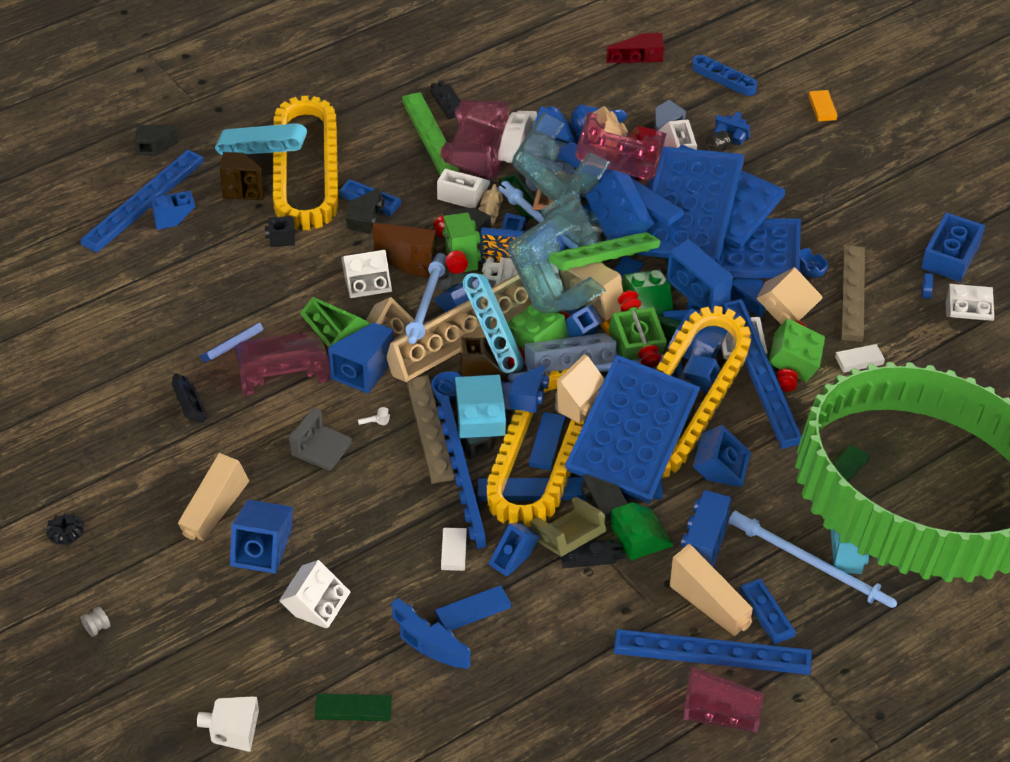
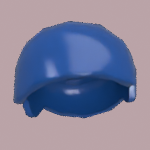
[800,248,828,278]

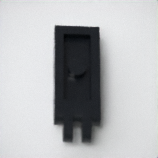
[430,81,466,119]
[172,373,208,423]
[561,540,625,569]

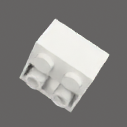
[656,120,697,167]
[437,169,490,208]
[341,250,392,298]
[946,284,994,321]
[279,560,350,628]

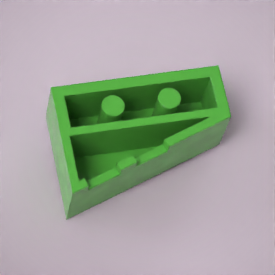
[300,297,371,348]

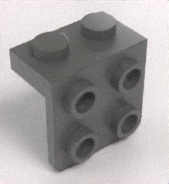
[289,407,352,470]

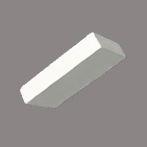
[835,344,885,373]
[441,528,467,571]

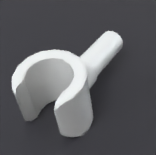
[358,407,390,425]

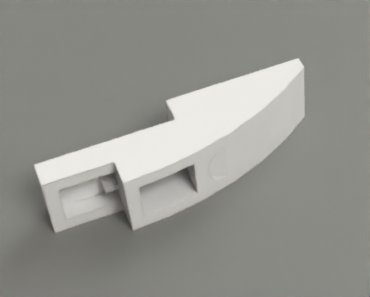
[498,111,537,163]

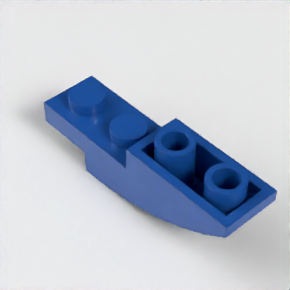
[391,598,471,669]

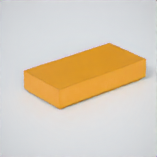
[809,90,837,122]

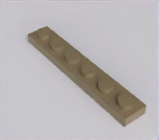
[841,245,865,342]
[407,375,454,484]

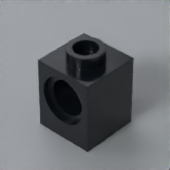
[265,216,295,247]

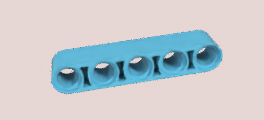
[215,124,307,155]
[463,273,524,373]

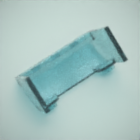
[512,112,610,203]
[508,211,606,313]

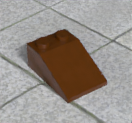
[373,223,436,277]

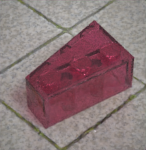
[683,666,764,733]

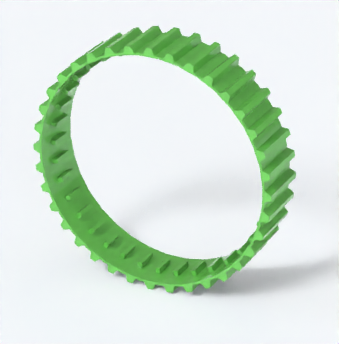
[795,362,1010,582]

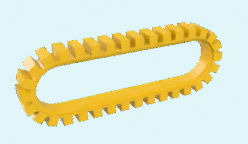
[273,96,338,230]
[656,306,751,478]
[487,369,587,527]

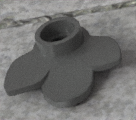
[435,268,470,290]

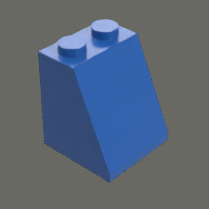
[328,322,394,394]
[230,500,293,574]

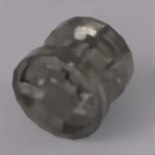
[706,130,731,152]

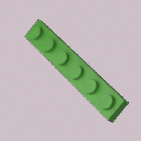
[402,92,459,175]
[549,232,660,271]

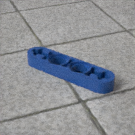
[692,55,757,96]

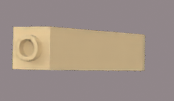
[178,453,249,541]
[670,544,753,636]

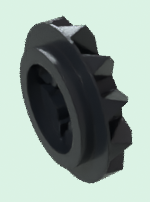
[45,512,84,545]

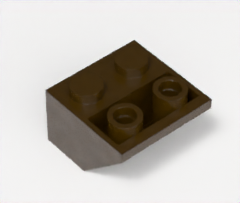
[219,152,264,200]
[460,337,506,381]

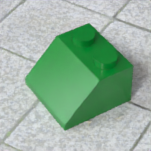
[621,270,674,316]
[610,502,673,561]

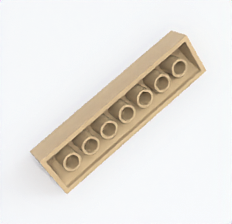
[386,267,544,382]

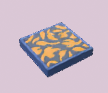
[481,228,524,263]

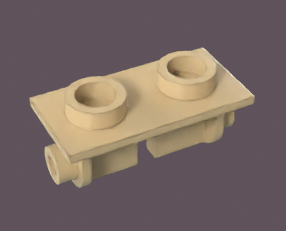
[478,184,503,226]

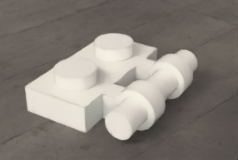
[482,257,521,286]

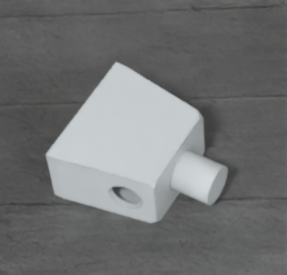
[197,697,259,751]

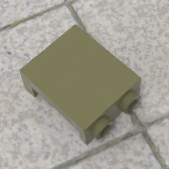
[530,497,606,557]

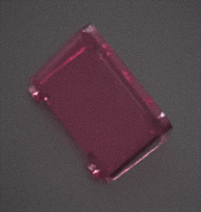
[440,100,510,180]
[576,112,667,179]
[235,331,330,395]

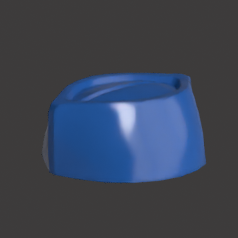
[431,371,462,404]

